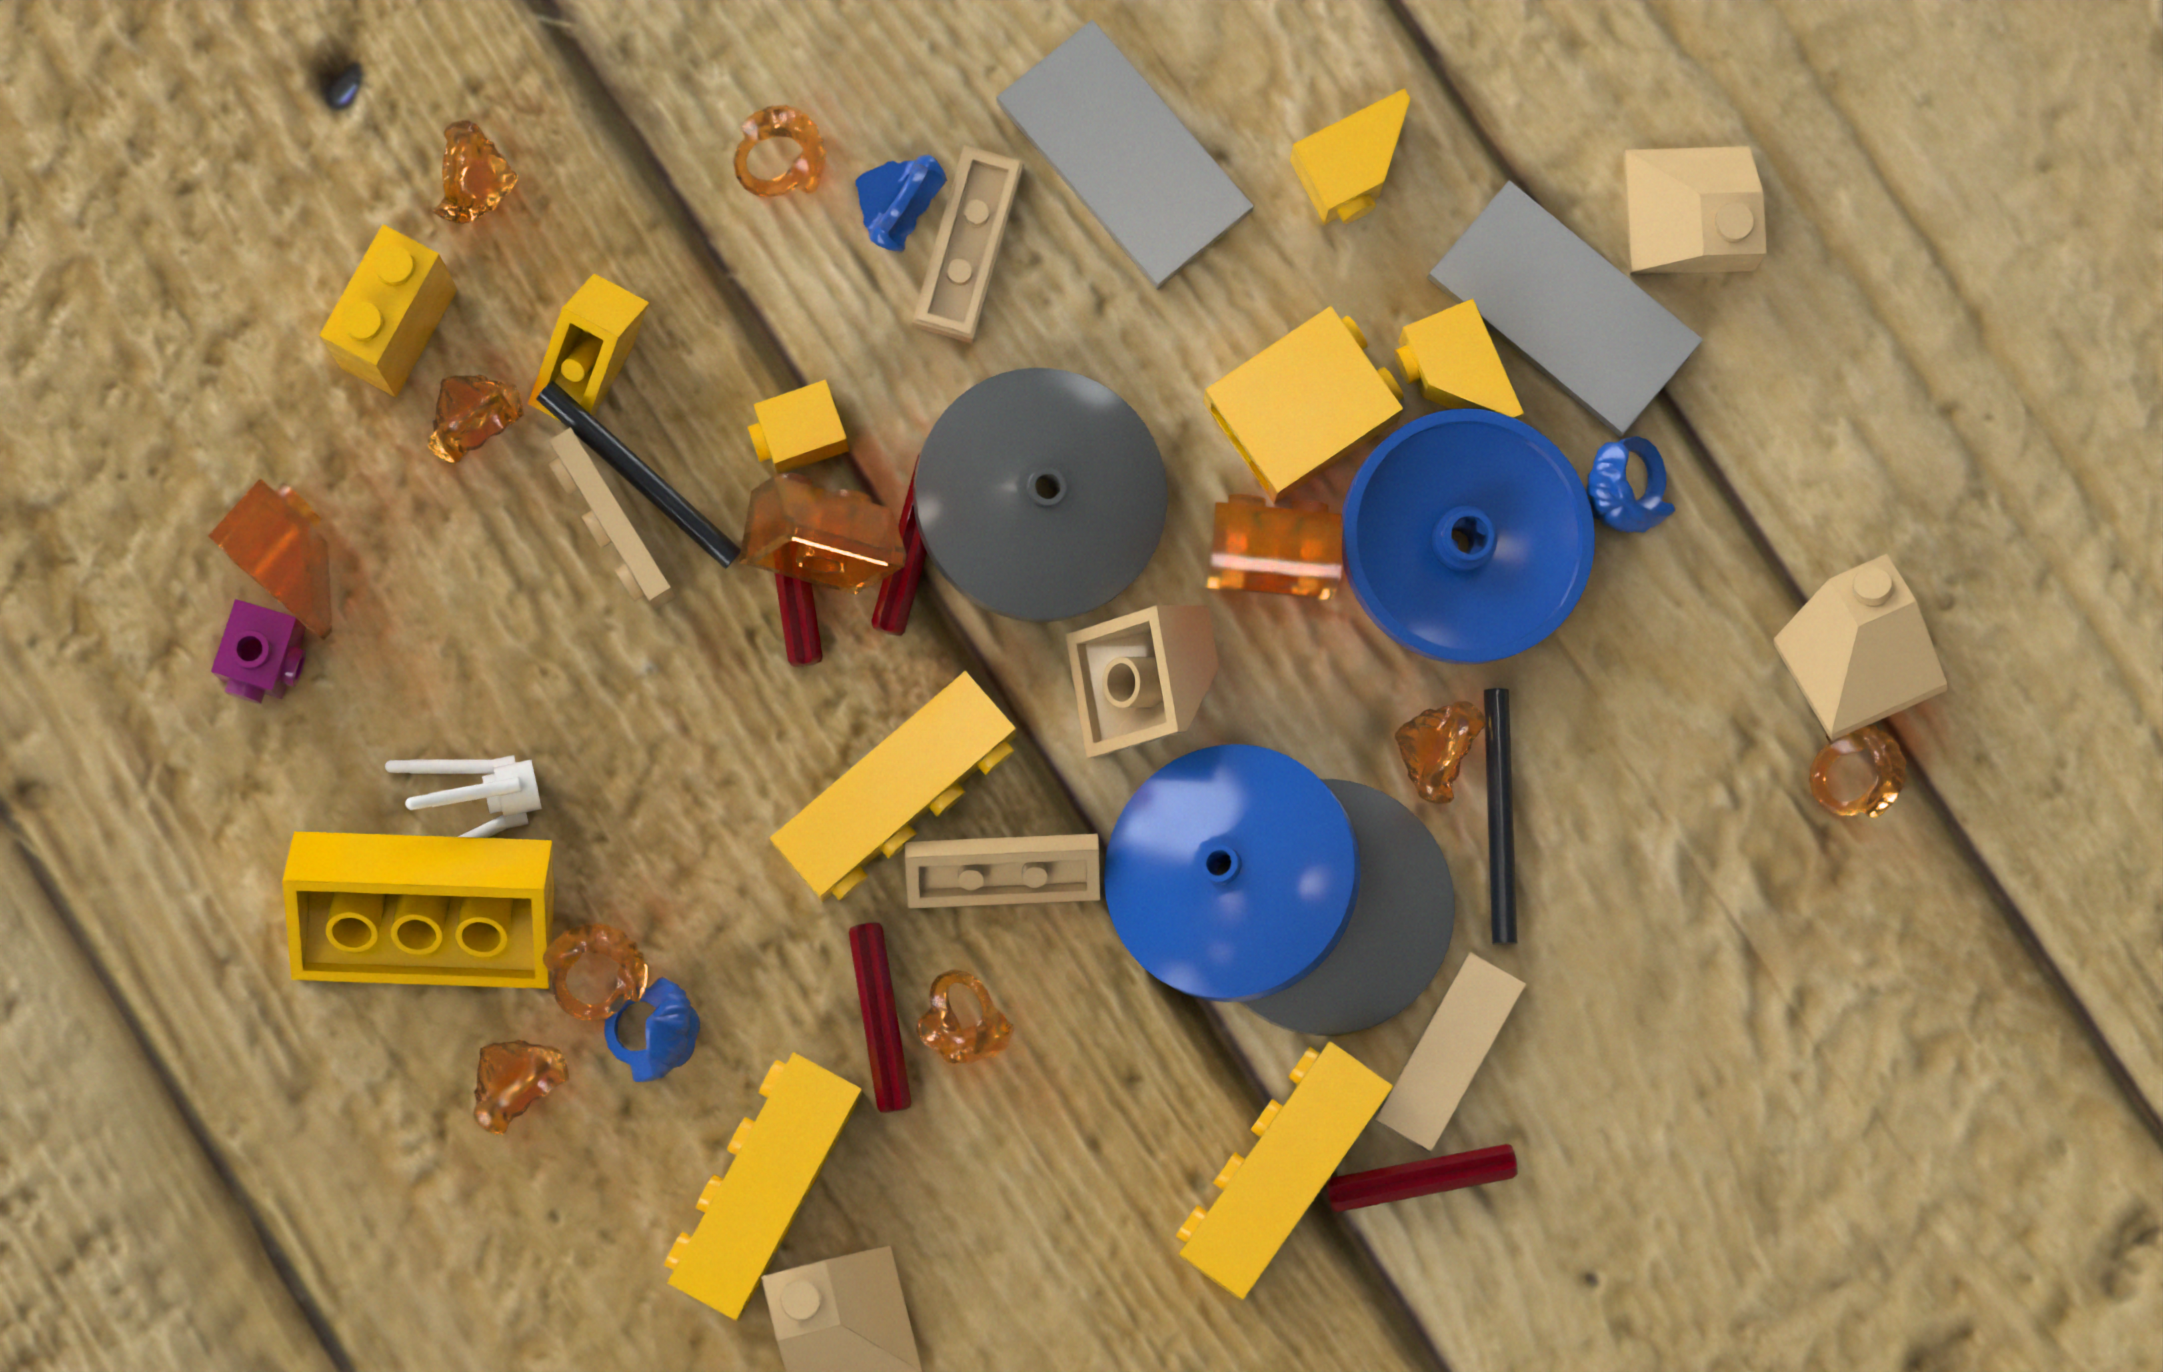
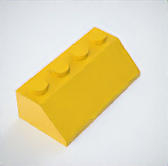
[282,831,554,989]

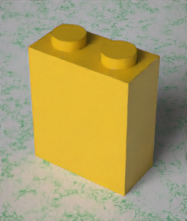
[319,224,458,398]
[1203,306,1404,504]

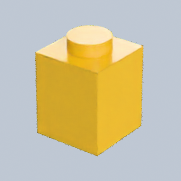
[747,379,849,476]

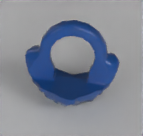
[855,155,947,252]
[1586,436,1675,533]
[604,977,700,1082]

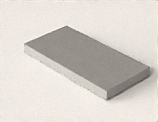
[996,19,1254,289]
[1427,180,1703,438]

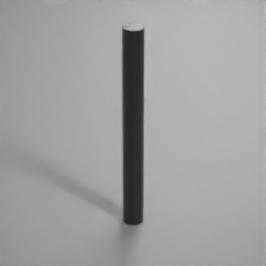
[536,380,743,569]
[1484,688,1518,945]

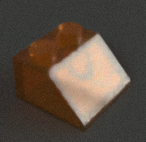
[739,473,906,595]
[208,478,332,640]
[1206,494,1343,600]

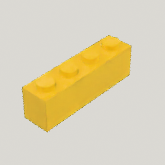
[770,671,1016,903]
[1175,1041,1393,1300]
[664,1052,864,1321]

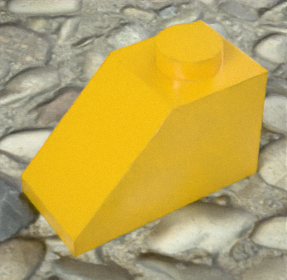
[1290,88,1410,225]
[528,273,649,422]
[1394,299,1524,421]

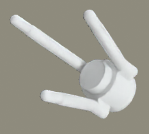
[385,755,542,838]

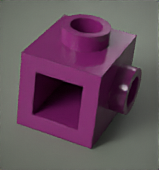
[211,599,306,704]

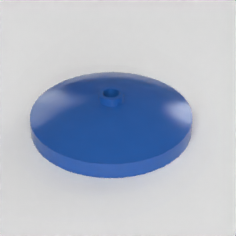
[1339,408,1595,665]
[1104,744,1360,1002]

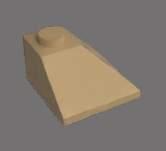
[1624,147,1767,275]
[1774,554,1948,741]
[1065,605,1219,759]
[761,1245,922,1372]

